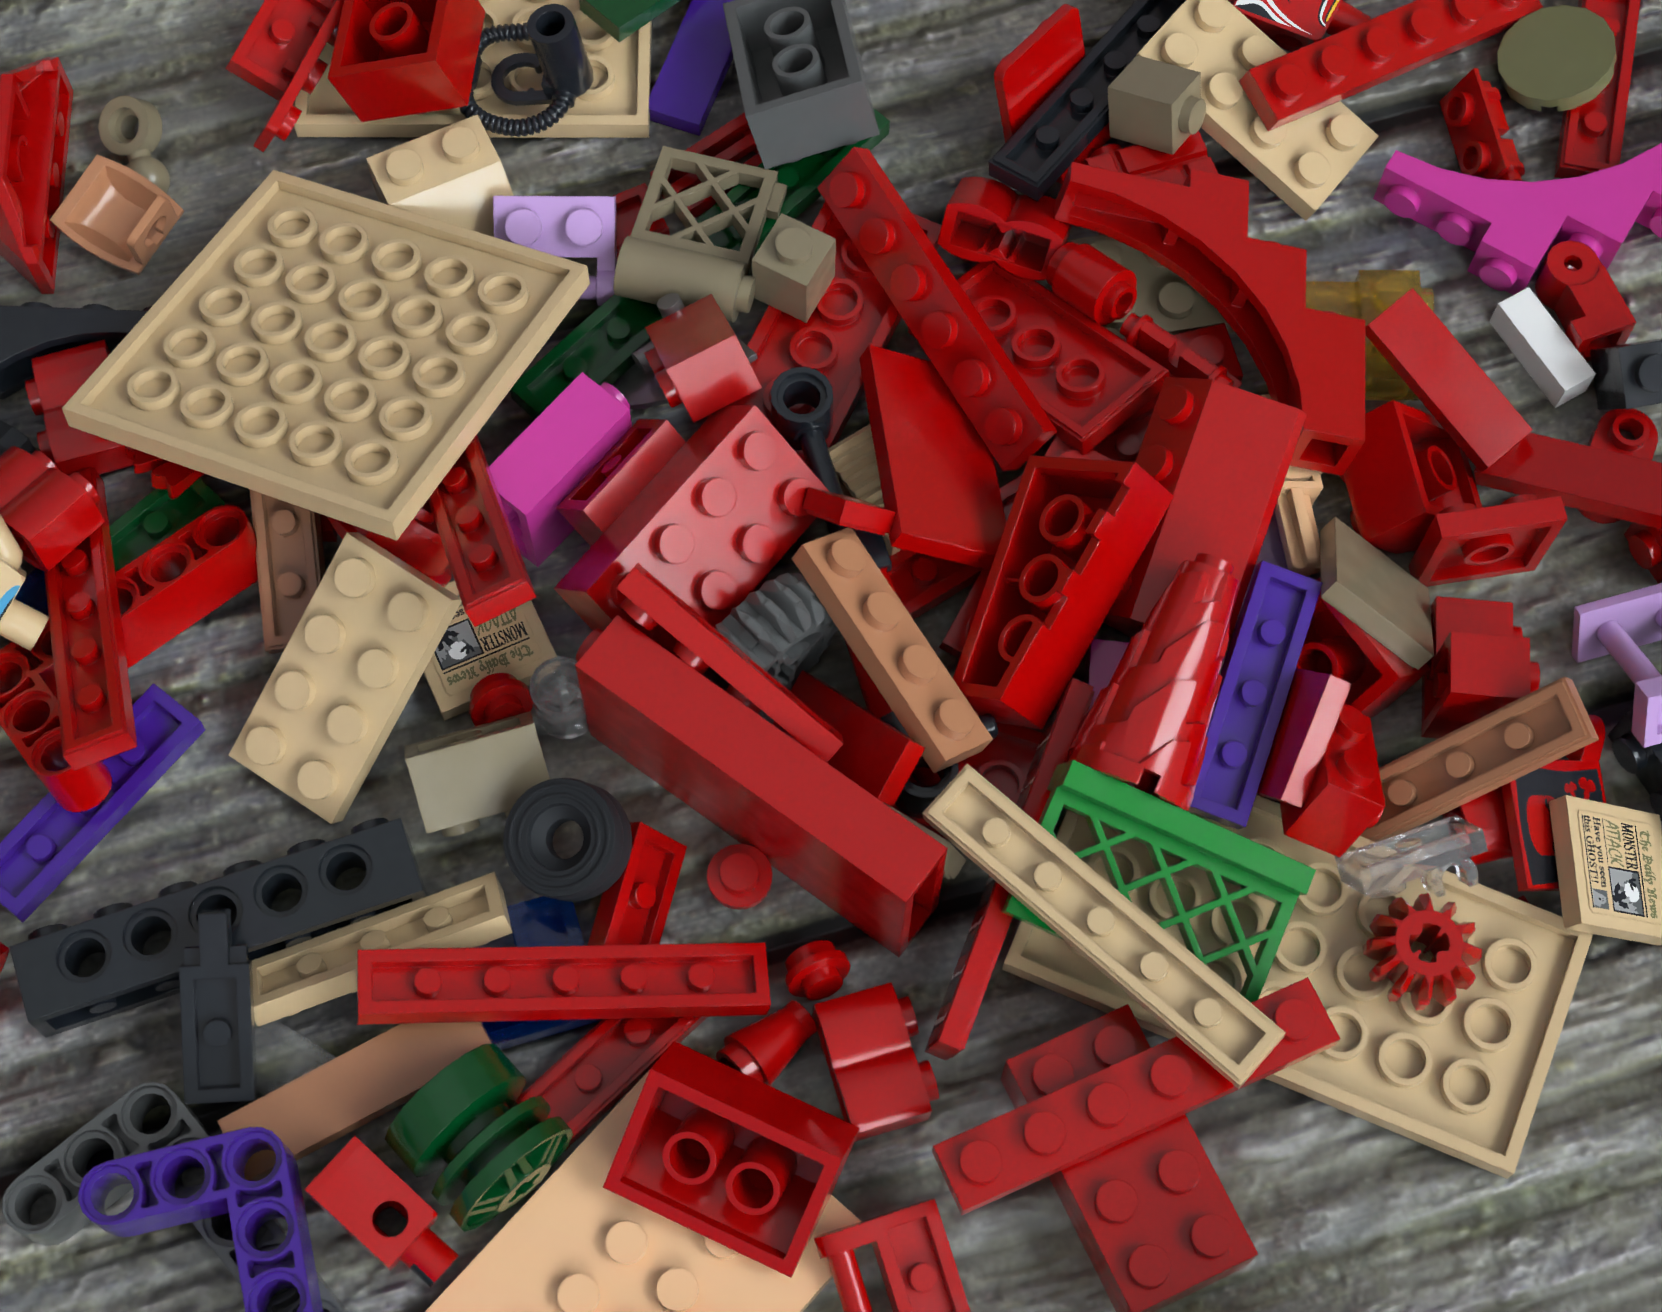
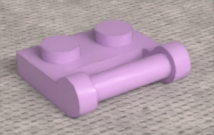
[493,195,617,306]

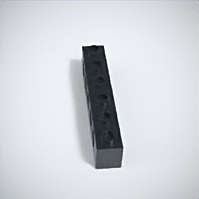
[9,818,427,1038]

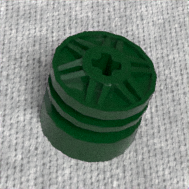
[384,1043,573,1232]

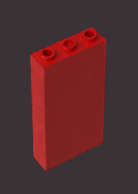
[575,615,948,957]

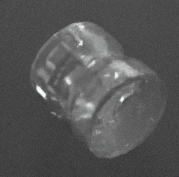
[529,657,589,739]

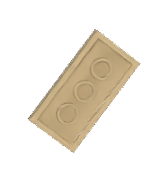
[1134,0,1379,221]
[229,532,462,824]

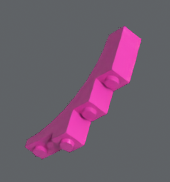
[1373,142,1662,295]

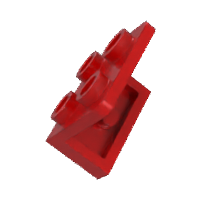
[994,4,1111,184]

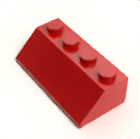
[1103,376,1307,650]

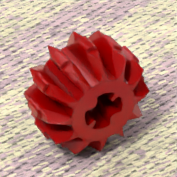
[1363,893,1482,1011]

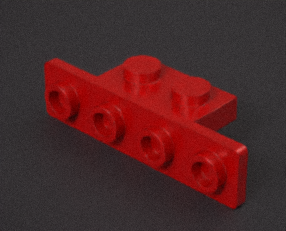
[225,0,344,152]

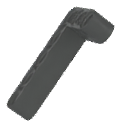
[2,1082,348,1312]

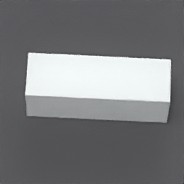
[1489,287,1596,408]

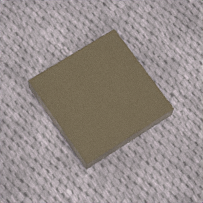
[1320,516,1434,670]

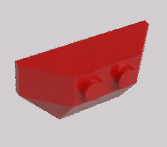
[0,57,74,294]

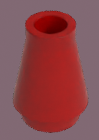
[716,1000,817,1086]

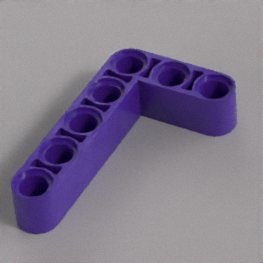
[78,1127,323,1312]

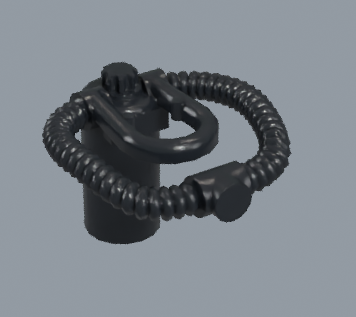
[459,4,594,137]

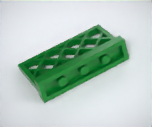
[1001,760,1316,1003]

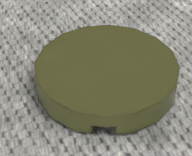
[1497,5,1617,111]

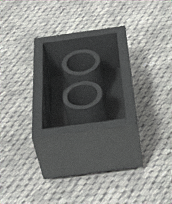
[723,0,880,169]

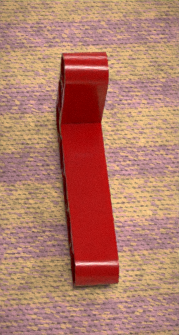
[0,505,258,813]

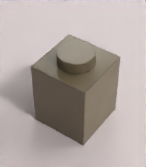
[1108,55,1206,155]
[752,213,836,323]

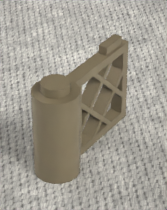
[613,146,787,322]

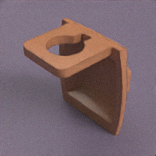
[50,154,184,275]

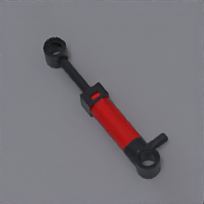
[771,367,998,819]

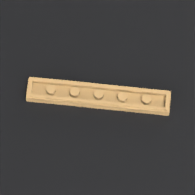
[922,764,1286,1089]

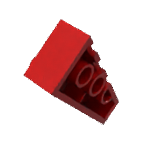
[953,455,1174,729]

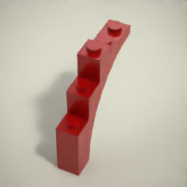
[1054,162,1365,476]

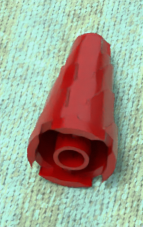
[1063,553,1240,811]

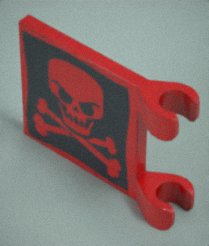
[1501,715,1607,891]

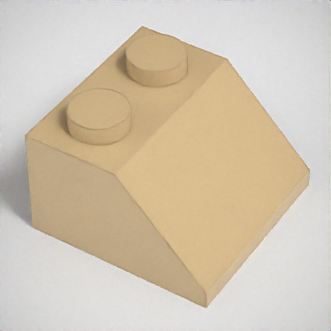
[366,114,514,237]

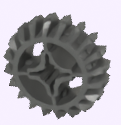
[703,572,837,717]

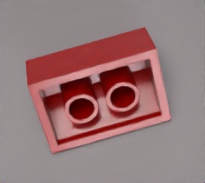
[603,1041,860,1278]

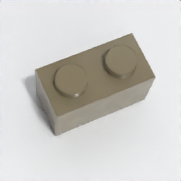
[404,711,550,837]

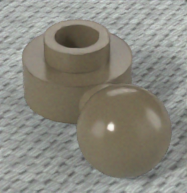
[98,96,170,194]

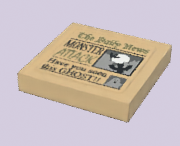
[423,580,562,721]
[1549,795,1662,946]

